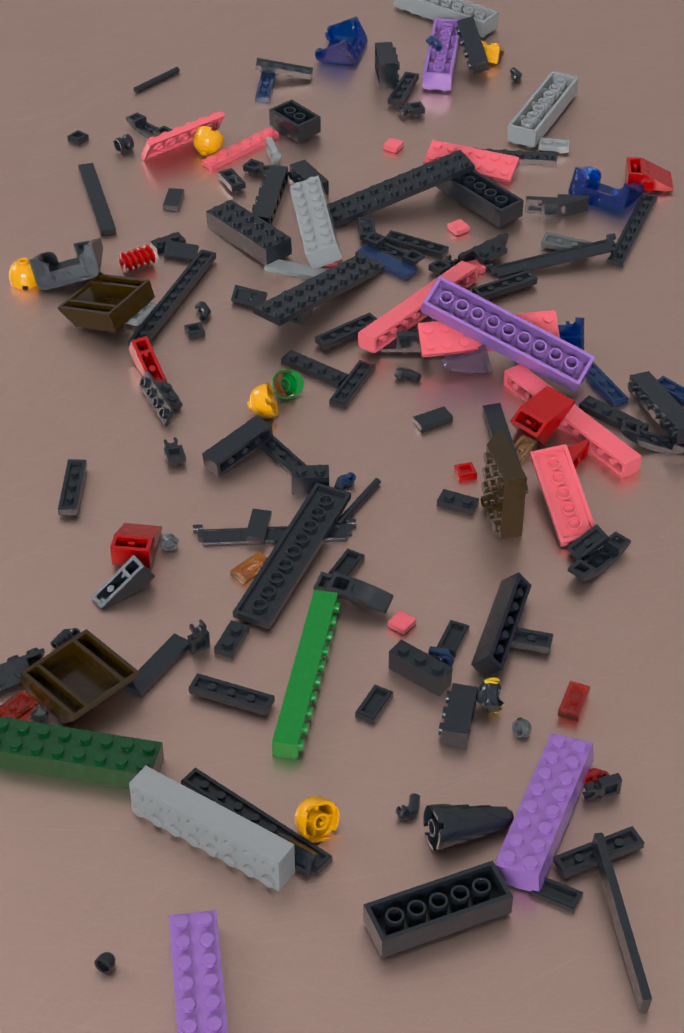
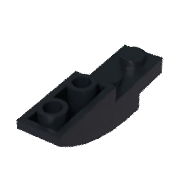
[525,194,589,217]
[313,572,394,614]

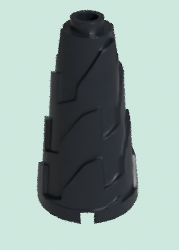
[423,804,514,851]

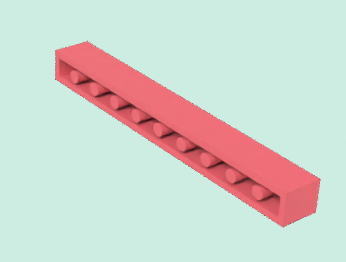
[358,261,478,353]
[503,364,642,479]

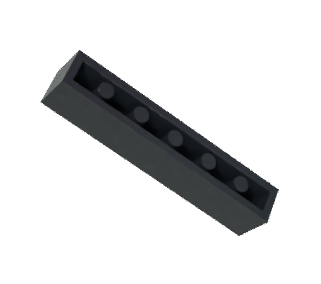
[252,165,288,225]
[628,371,684,445]
[471,572,532,678]

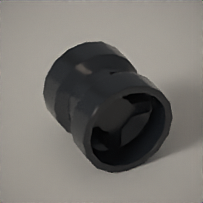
[113,134,134,153]

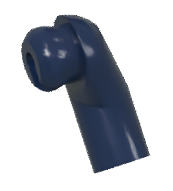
[426,36,442,51]
[334,472,356,490]
[428,646,454,666]

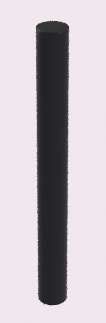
[133,67,180,93]
[335,478,381,524]

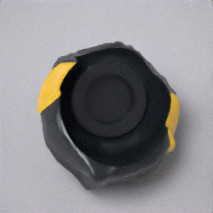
[476,676,504,713]

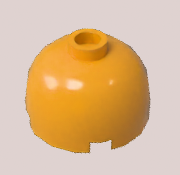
[193,126,224,156]
[9,258,37,289]
[247,383,278,419]
[294,796,340,843]

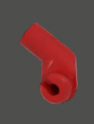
[584,768,609,785]

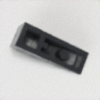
[91,555,155,610]

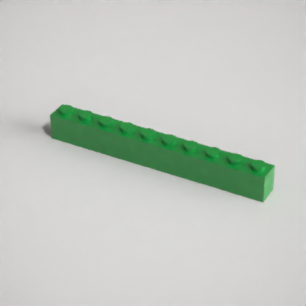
[272,590,341,760]

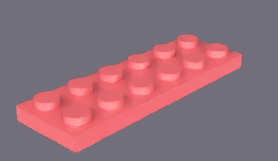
[141,111,225,161]
[423,140,520,184]
[530,444,595,547]

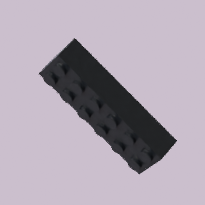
[436,170,524,227]
[206,200,292,265]
[363,860,513,958]

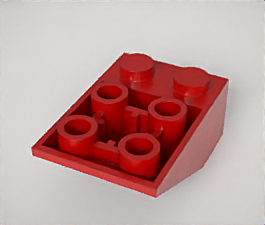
[625,157,674,192]
[510,386,575,446]
[110,523,162,568]

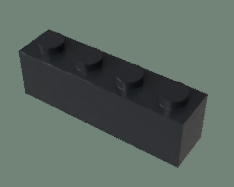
[455,16,489,74]
[202,415,273,477]

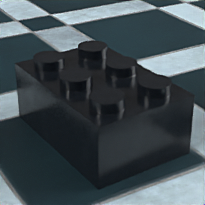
[375,42,400,90]
[269,99,321,142]

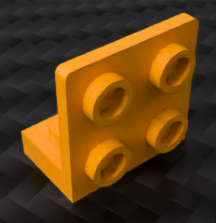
[482,41,504,64]

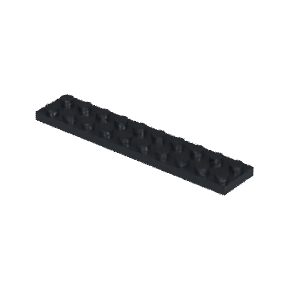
[328,150,475,228]
[253,254,385,326]
[233,482,351,629]

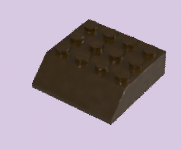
[57,274,155,332]
[480,429,527,540]
[20,629,141,723]

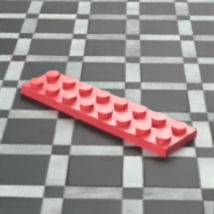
[417,310,560,358]

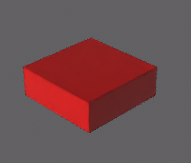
[454,462,477,482]

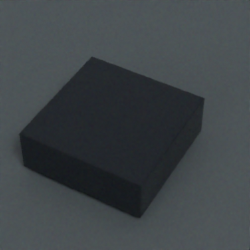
[67,130,89,145]
[184,322,205,340]

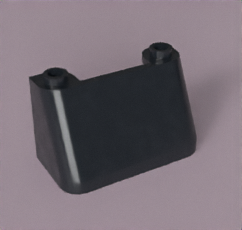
[29,238,103,290]

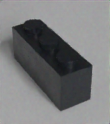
[288,160,329,195]
[389,639,452,696]
[438,683,478,749]

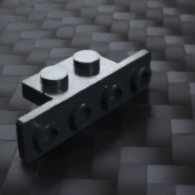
[457,232,509,265]
[379,331,421,353]
[139,371,183,426]
[0,648,45,692]

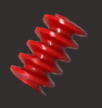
[119,244,155,274]

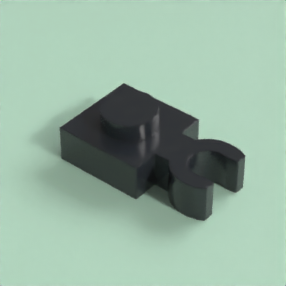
[398,101,425,116]
[243,159,269,177]
[428,255,457,276]
[164,437,186,465]
[187,619,210,655]
[583,773,622,801]

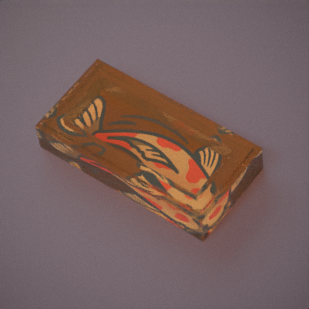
[230,551,268,585]

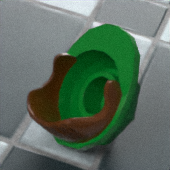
[271,369,304,400]

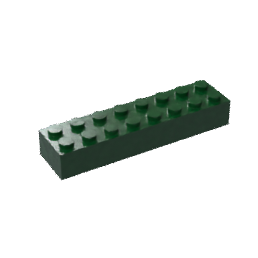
[0,716,164,789]

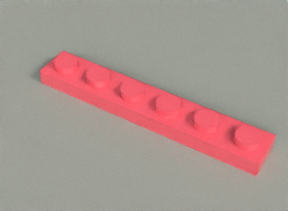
[202,127,279,171]

